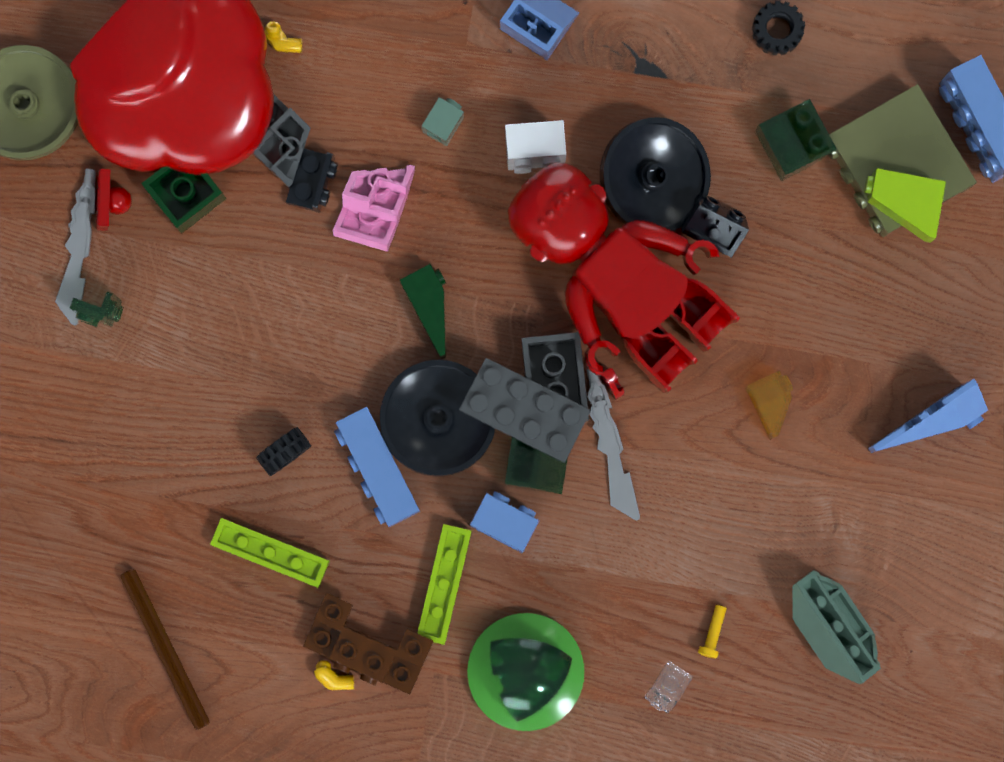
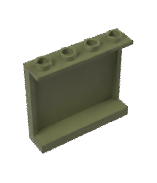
[825,84,977,238]

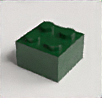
[141,167,227,234]

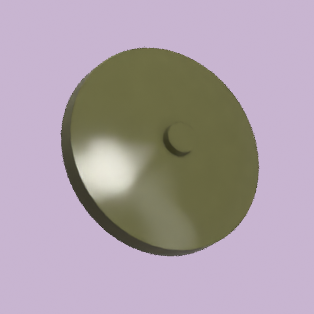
[0,45,78,160]

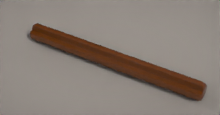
[121,569,210,730]

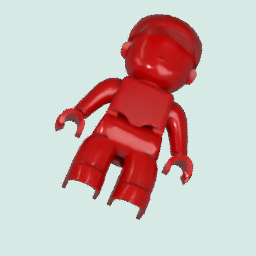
[508,162,740,393]

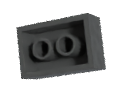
[521,332,589,422]

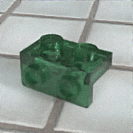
[69,291,124,327]

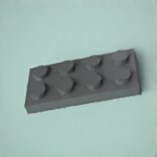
[459,358,591,463]

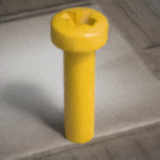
[698,605,727,659]

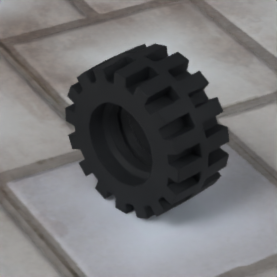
[752,0,805,56]
[256,427,312,476]

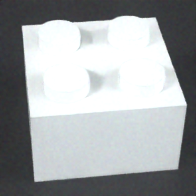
[505,120,566,174]

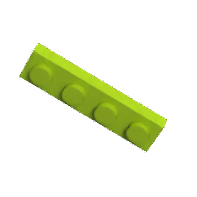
[210,518,330,588]
[417,524,472,645]

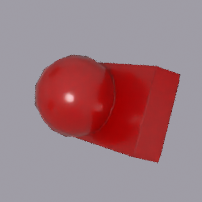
[96,169,132,231]

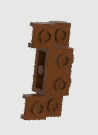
[303,593,434,695]

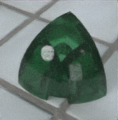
[490,638,572,722]

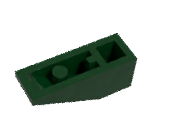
[400,264,446,359]

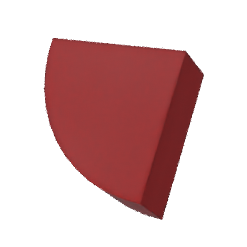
[601,368,625,400]

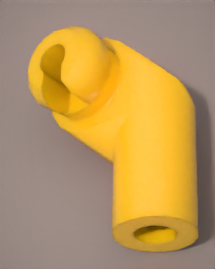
[314,660,354,690]

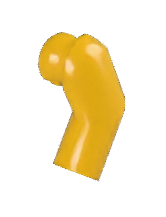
[265,21,302,53]

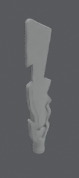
[55,169,97,326]
[586,369,640,520]

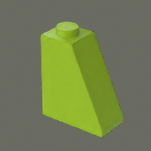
[864,168,946,243]

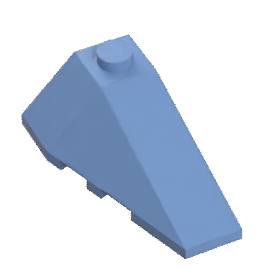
[868,379,988,453]

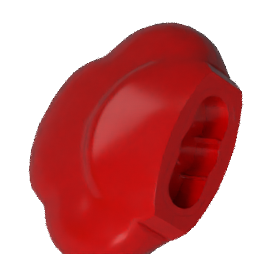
[70,0,274,175]

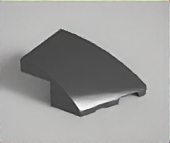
[253,95,310,187]

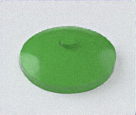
[467,613,584,731]

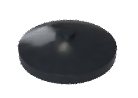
[599,117,711,231]
[380,360,495,477]

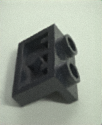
[286,148,338,213]
[681,194,749,258]

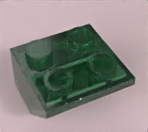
[755,99,837,182]
[505,437,568,495]

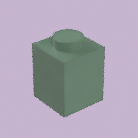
[421,97,464,147]

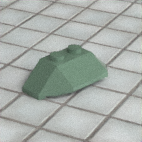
[792,570,881,685]

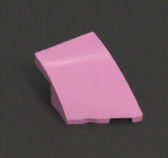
[333,165,415,252]

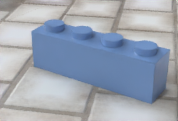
[334,407,421,527]

